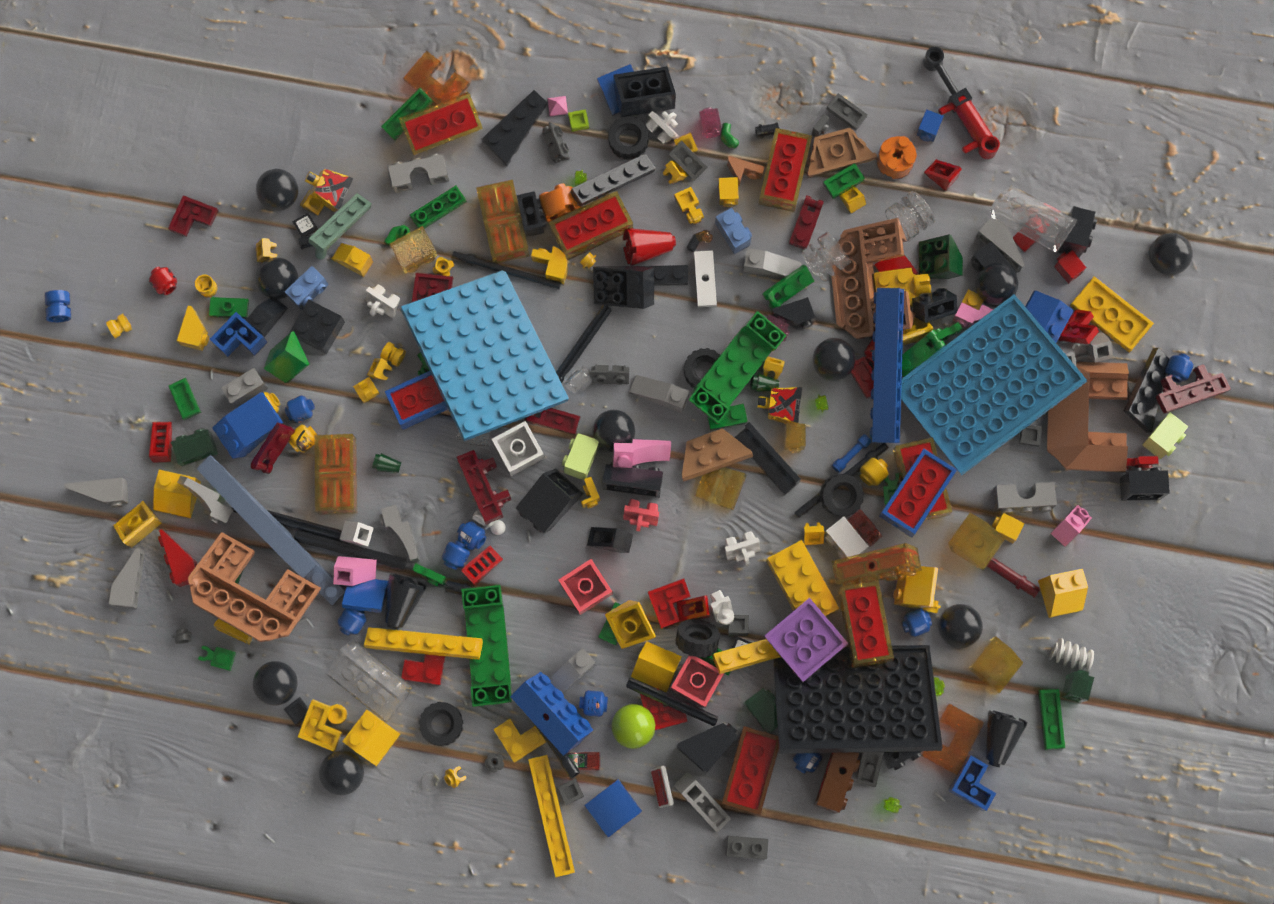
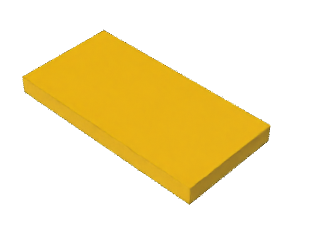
[1070,276,1154,353]

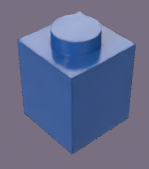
[916,109,944,142]

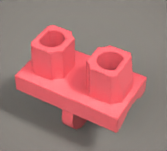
[623,499,659,532]

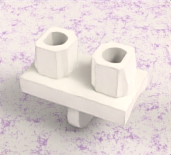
[646,111,679,145]
[365,284,400,318]
[725,531,761,565]
[710,590,734,625]

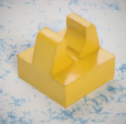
[663,161,688,184]
[256,238,277,262]
[763,356,785,379]
[367,358,392,380]
[353,377,380,403]
[804,522,824,545]

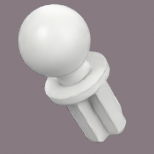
[472,510,506,535]

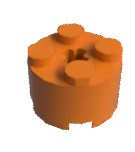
[877,136,917,179]
[539,183,582,224]

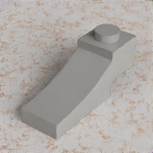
[177,476,233,524]
[379,505,420,563]

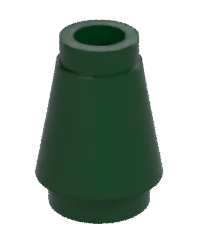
[750,373,779,392]
[372,453,401,473]

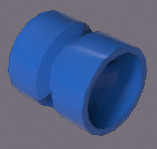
[44,290,71,323]

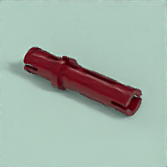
[985,556,1040,598]

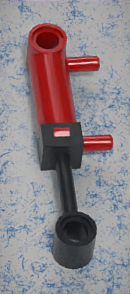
[923,47,1000,159]

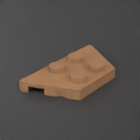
[807,128,877,178]
[682,428,753,482]

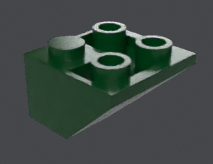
[919,234,963,279]

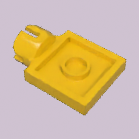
[874,268,931,307]

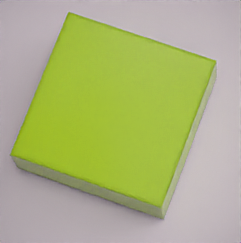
[568,109,590,132]

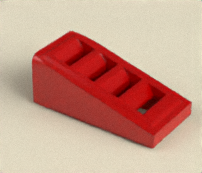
[149,422,172,463]
[461,545,503,585]

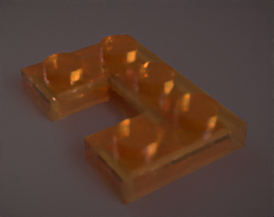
[403,51,470,107]
[922,703,984,775]

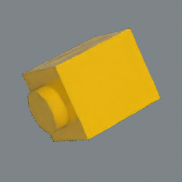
[718,177,739,207]
[992,513,1024,544]

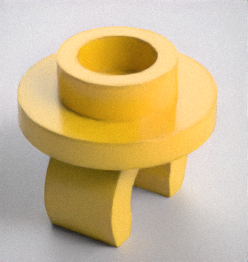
[444,767,466,788]

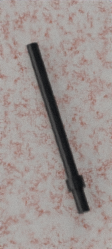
[452,251,561,290]
[794,443,889,518]

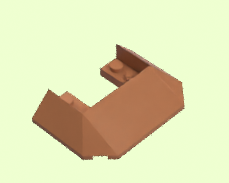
[829,218,915,339]
[1047,362,1129,472]
[188,532,321,642]

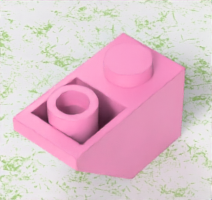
[1051,505,1092,547]
[333,556,377,586]

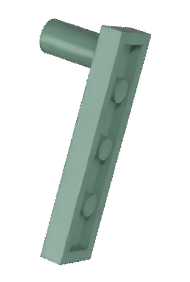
[309,193,372,259]

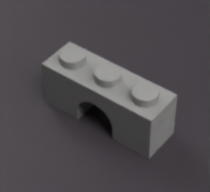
[388,154,449,193]
[1058,332,1113,367]
[993,482,1057,514]

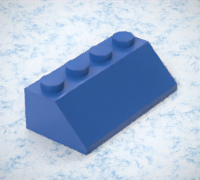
[1025,290,1074,343]

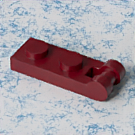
[789,195,824,250]
[524,408,581,435]
[251,422,295,474]

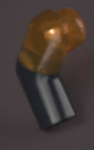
[686,230,713,252]

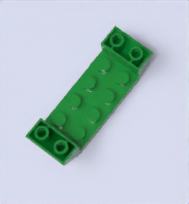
[688,311,787,424]
[461,585,512,707]

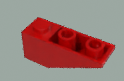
[158,529,198,587]

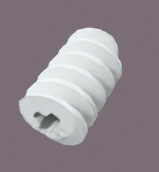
[1049,638,1094,674]

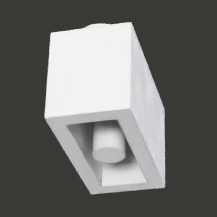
[824,517,869,562]

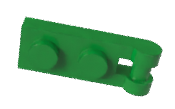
[762,265,814,310]
[902,330,946,377]

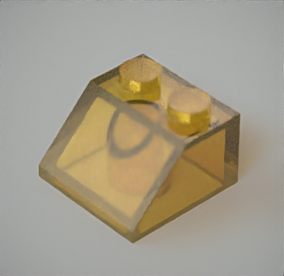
[390,226,438,274]
[948,512,1005,570]
[968,636,1023,693]

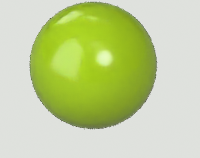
[611,704,656,749]

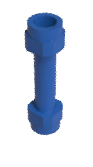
[831,434,872,473]

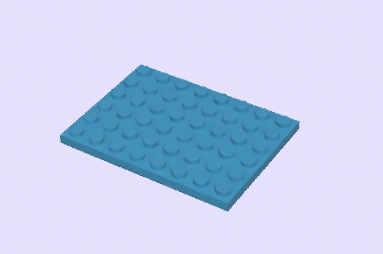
[401,270,569,441]
[901,294,1087,476]

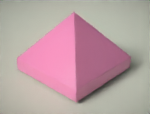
[547,96,568,116]

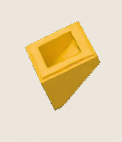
[839,187,866,213]
[300,190,324,216]

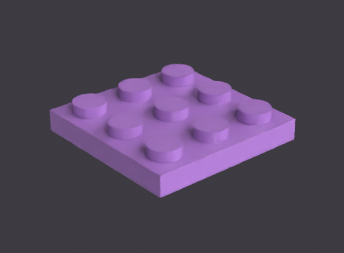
[764,598,848,682]

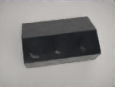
[613,66,676,117]
[602,462,663,498]

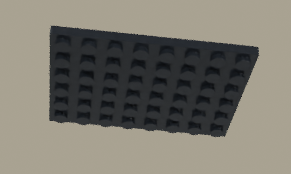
[773,645,943,754]

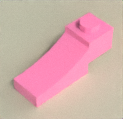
[953,303,993,328]
[612,439,671,468]

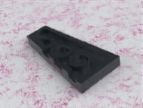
[481,90,547,166]
[1123,348,1170,433]

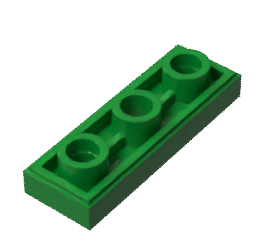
[409,185,467,231]

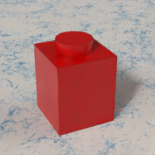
[1054,250,1087,284]

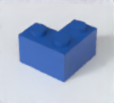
[210,312,267,357]
[948,755,996,811]

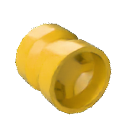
[195,274,218,298]
[106,313,132,339]
[380,342,406,367]

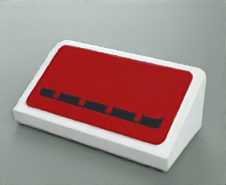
[650,766,674,808]

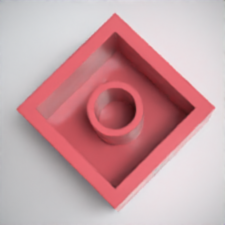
[559,559,613,615]
[671,656,724,708]

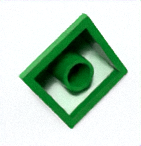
[264,331,310,383]

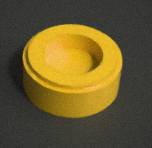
[327,704,348,724]

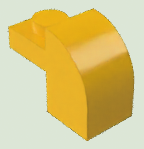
[531,246,568,284]

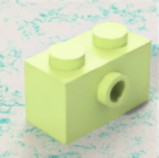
[1142,412,1188,460]
[562,433,599,480]

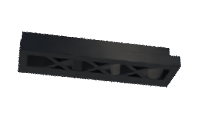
[734,422,801,495]

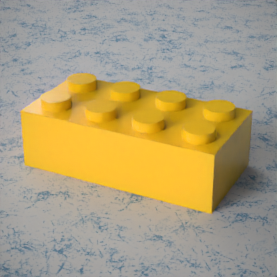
[766,540,840,617]

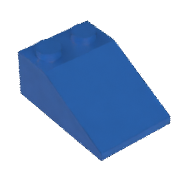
[212,392,283,459]

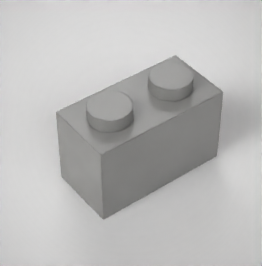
[221,368,268,408]

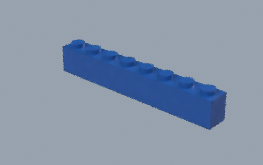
[870,288,904,443]

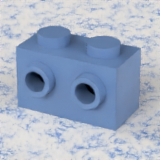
[715,208,752,254]
[285,266,328,311]

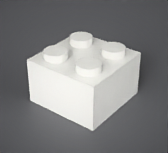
[492,421,545,476]

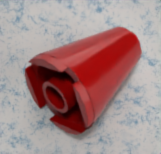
[623,228,676,266]

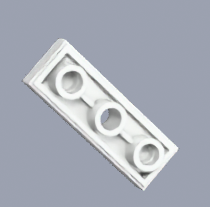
[694,250,717,308]

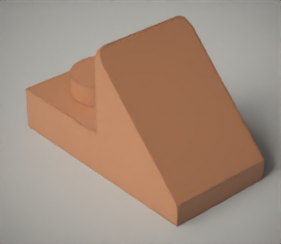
[727,156,765,187]

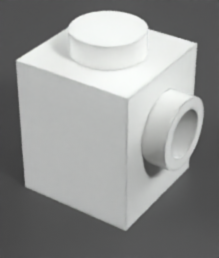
[340,521,373,546]

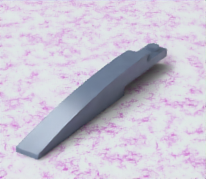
[197,455,346,605]

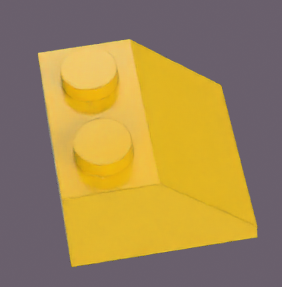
[153,469,201,519]
[893,565,938,609]
[1038,569,1088,618]
[342,709,401,766]

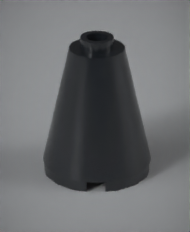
[384,574,427,630]
[986,710,1028,767]

